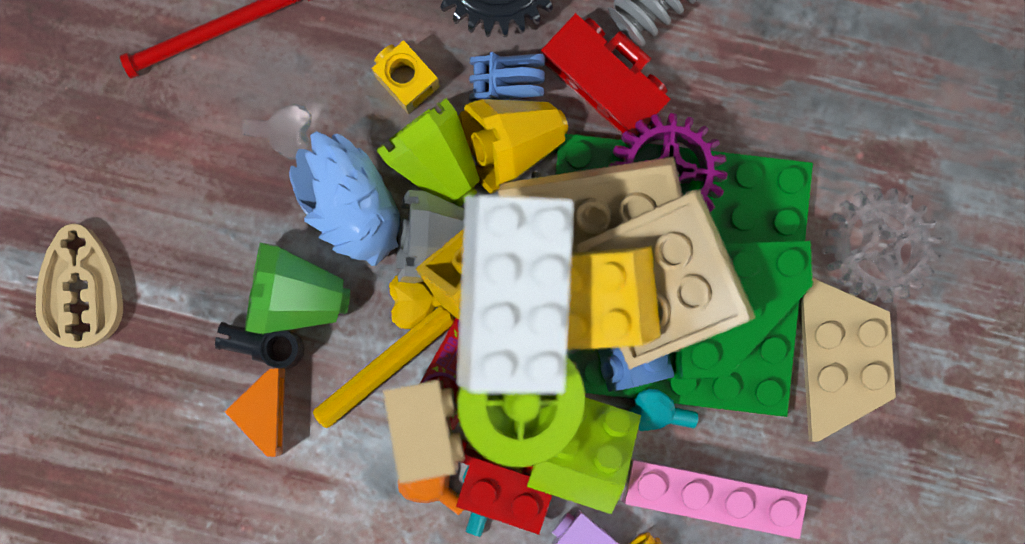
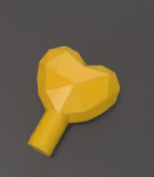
[389,275,442,329]

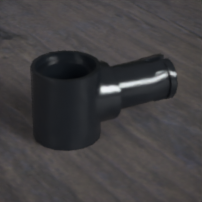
[215,322,304,369]

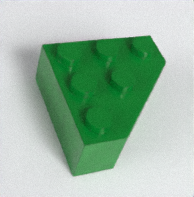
[675,241,813,379]

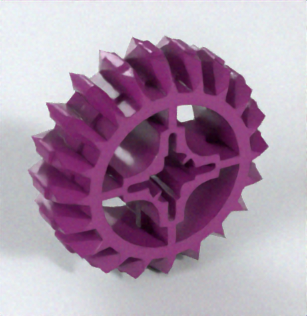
[609,113,728,213]

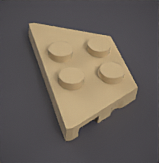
[800,278,896,442]

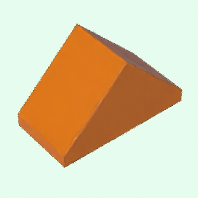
[224,368,285,457]

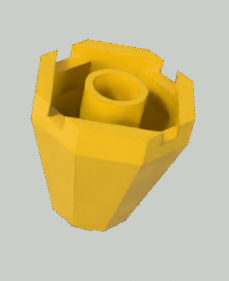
[458,99,568,194]

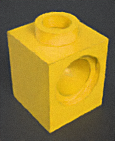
[371,40,440,115]

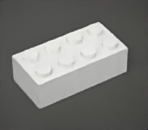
[457,196,573,393]

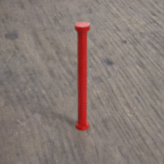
[119,0,311,79]

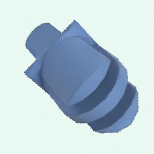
[469,52,545,102]

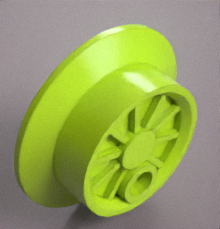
[458,356,585,467]

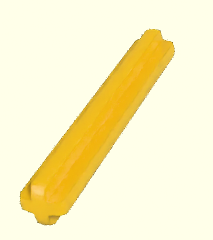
[313,306,454,428]

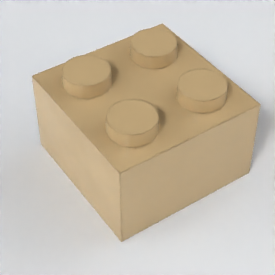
[383,381,465,484]

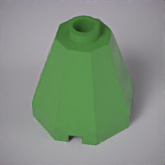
[245,242,350,334]

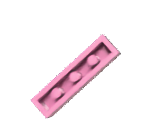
[621,458,808,539]

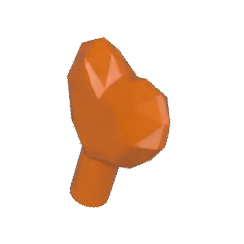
[398,475,463,515]

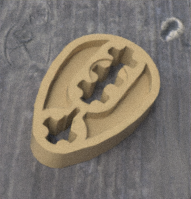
[36,224,123,348]

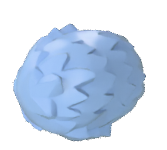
[289,131,400,266]

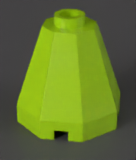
[376,98,480,207]

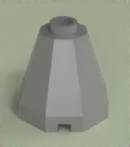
[396,190,465,283]

